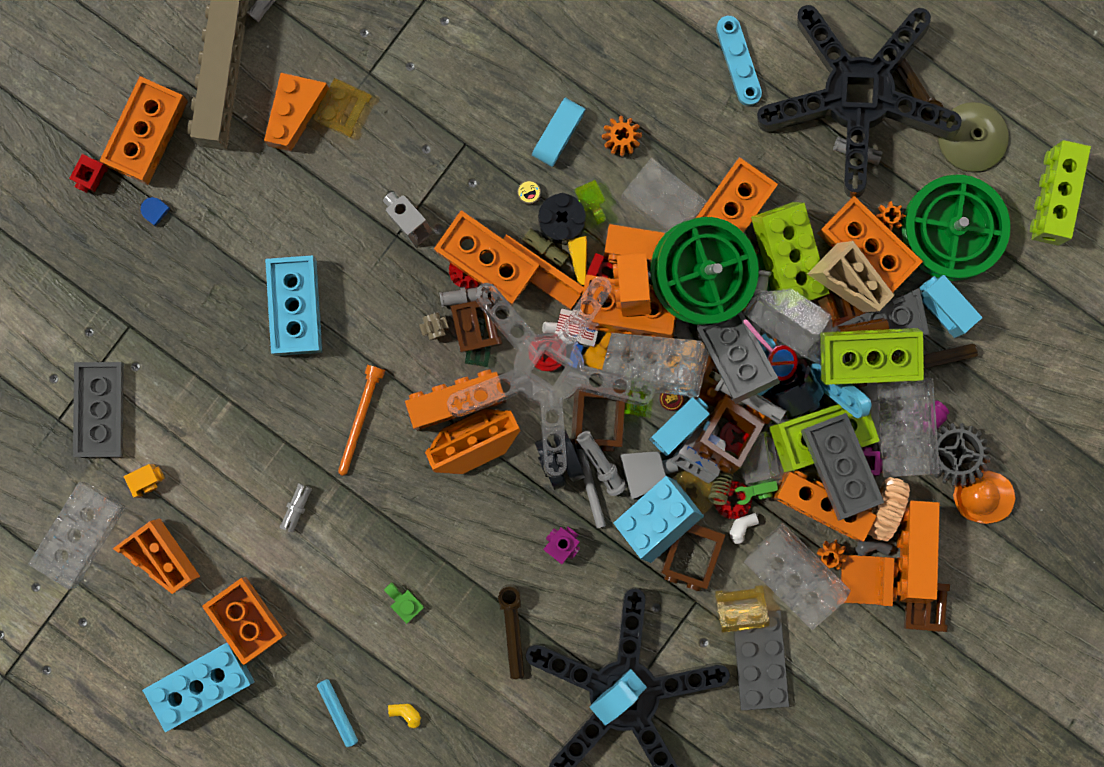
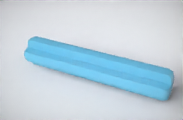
[317,679,358,747]

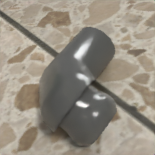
[856,536,892,556]

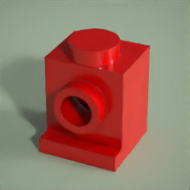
[69,154,109,193]

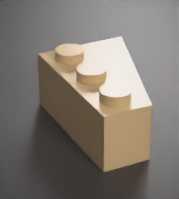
[807,241,894,312]

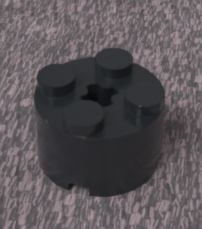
[538,193,586,244]
[768,364,824,420]

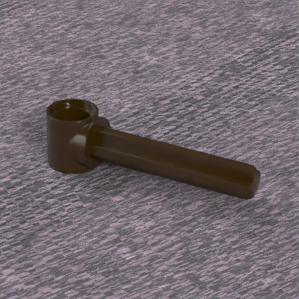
[887,54,944,124]
[894,343,978,369]
[498,584,524,680]

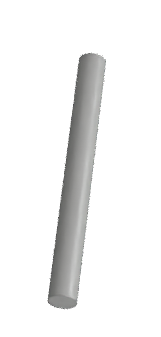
[574,444,606,528]

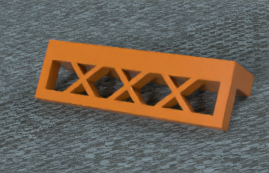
[493,234,584,310]

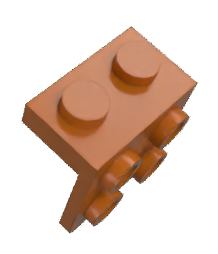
[840,555,898,606]

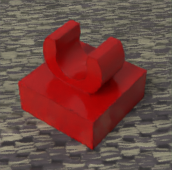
[586,253,613,278]

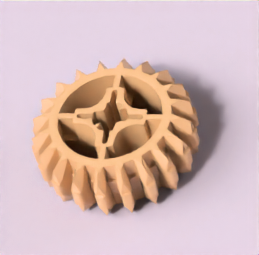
[868,477,910,541]

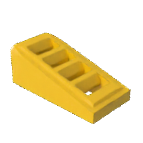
[568,236,587,287]

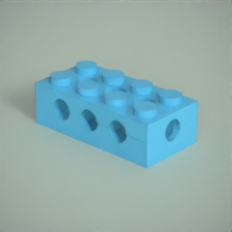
[265,255,322,356]
[142,643,255,732]

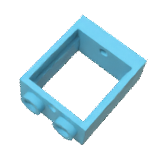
[919,275,983,338]
[649,397,709,456]

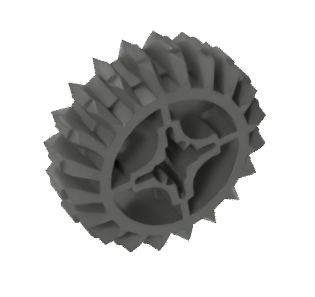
[925,423,991,487]

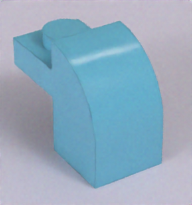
[589,669,647,725]

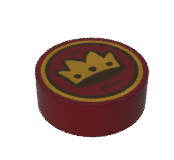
[659,387,683,411]

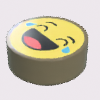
[517,180,541,205]

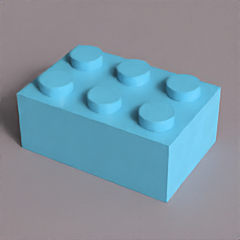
[613,476,704,563]

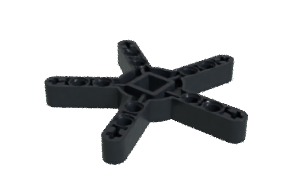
[757,5,962,198]
[526,587,730,767]

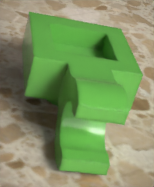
[734,481,778,505]
[384,582,424,624]

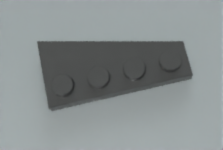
[830,288,929,336]

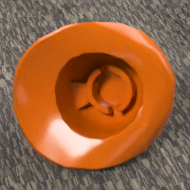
[953,471,1016,524]

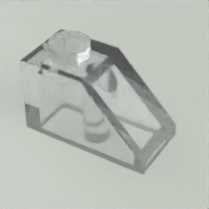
[742,431,782,485]

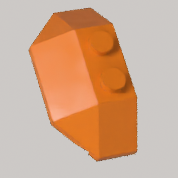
[425,409,521,474]

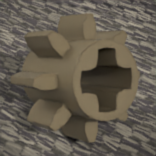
[419,313,449,341]

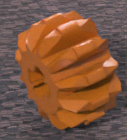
[602,116,642,157]

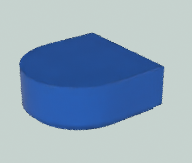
[141,197,170,227]

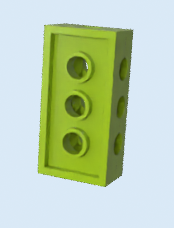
[1030,140,1091,246]
[751,202,830,309]
[820,328,924,385]
[769,404,879,472]

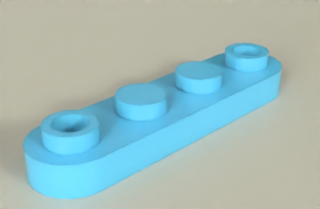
[716,16,762,106]
[810,362,872,418]

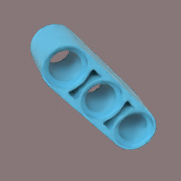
[532,97,586,167]

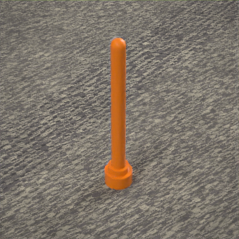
[338,364,385,476]

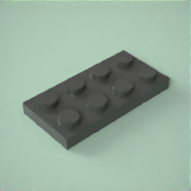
[697,311,780,404]
[73,362,124,457]
[801,413,884,521]
[732,610,789,710]

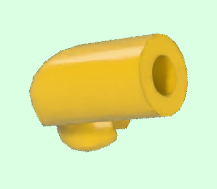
[388,704,421,728]

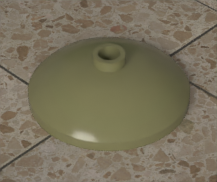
[938,102,1009,172]

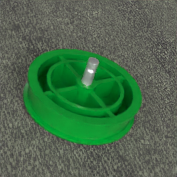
[902,175,1010,281]
[650,217,759,324]

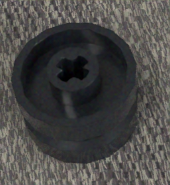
[534,430,585,491]

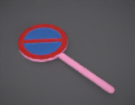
[743,320,798,381]

